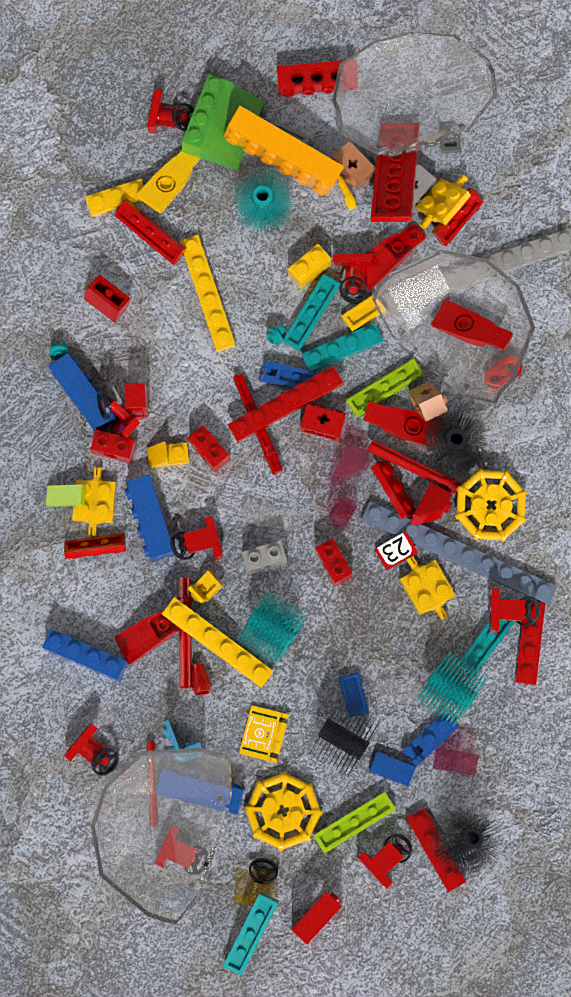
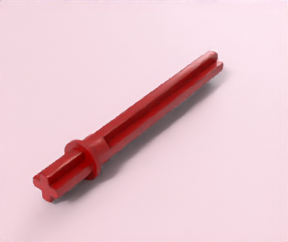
[233,373,283,475]
[368,440,470,498]
[177,577,193,689]

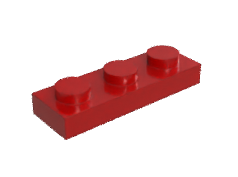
[432,188,484,246]
[371,460,416,519]
[64,533,126,559]

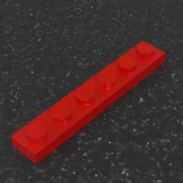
[227,366,344,443]

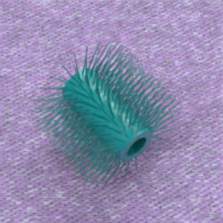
[233,167,294,236]
[237,590,308,666]
[416,651,488,727]

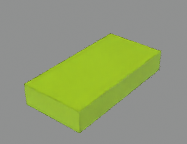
[46,484,86,507]

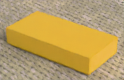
[341,294,385,332]

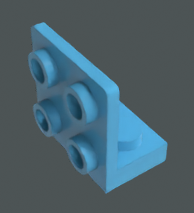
[162,719,205,763]

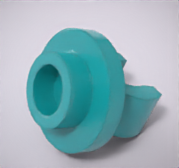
[266,324,287,346]
[49,340,69,360]

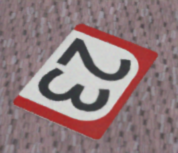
[375,532,418,570]

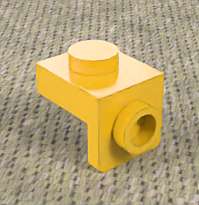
[188,570,224,603]

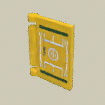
[239,705,290,763]

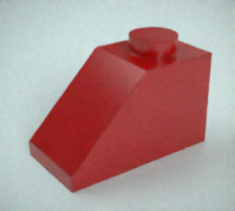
[410,483,453,526]

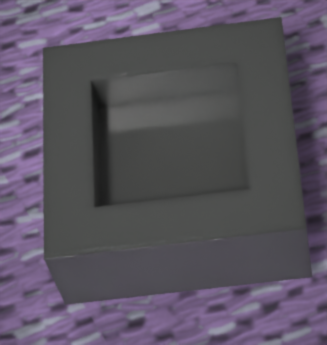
[440,131,461,154]

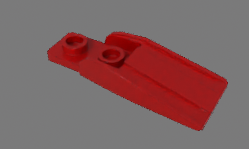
[365,224,426,290]
[431,300,513,350]
[363,402,445,449]
[114,602,191,664]

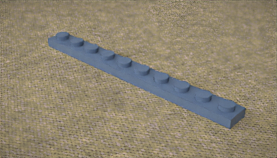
[361,501,557,606]

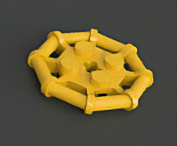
[455,468,528,542]
[244,771,323,851]

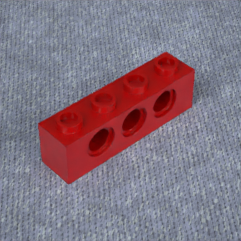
[277,59,357,97]

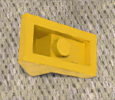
[147,441,190,468]

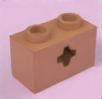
[332,141,375,190]
[407,382,448,421]

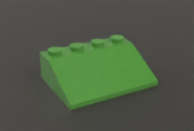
[182,74,264,171]

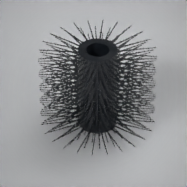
[422,409,487,477]
[309,702,378,777]
[428,806,503,876]

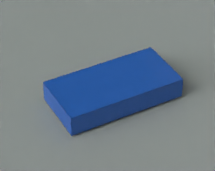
[338,672,369,718]
[369,752,416,787]

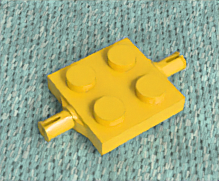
[416,174,471,230]
[72,467,117,537]
[399,556,456,620]

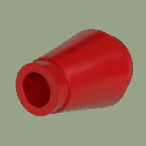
[192,663,212,696]

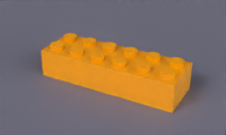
[223,106,344,196]

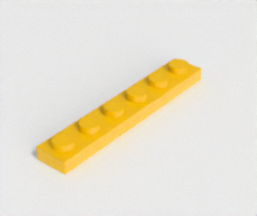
[179,235,236,352]
[162,597,273,688]

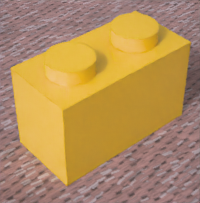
[288,244,331,290]

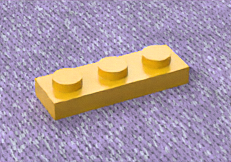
[85,179,144,217]

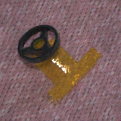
[233,858,278,912]

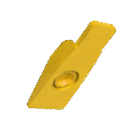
[136,150,201,213]

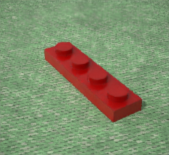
[114,199,187,265]
[515,601,546,686]
[406,808,466,892]

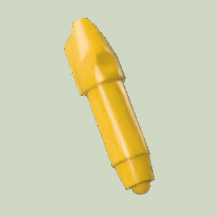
[338,176,357,210]

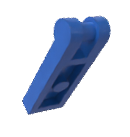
[259,360,318,389]
[402,712,459,767]

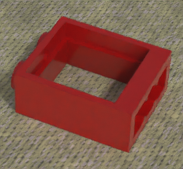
[291,892,342,945]

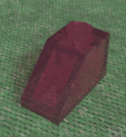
[331,443,371,486]
[328,497,357,531]
[433,748,479,778]

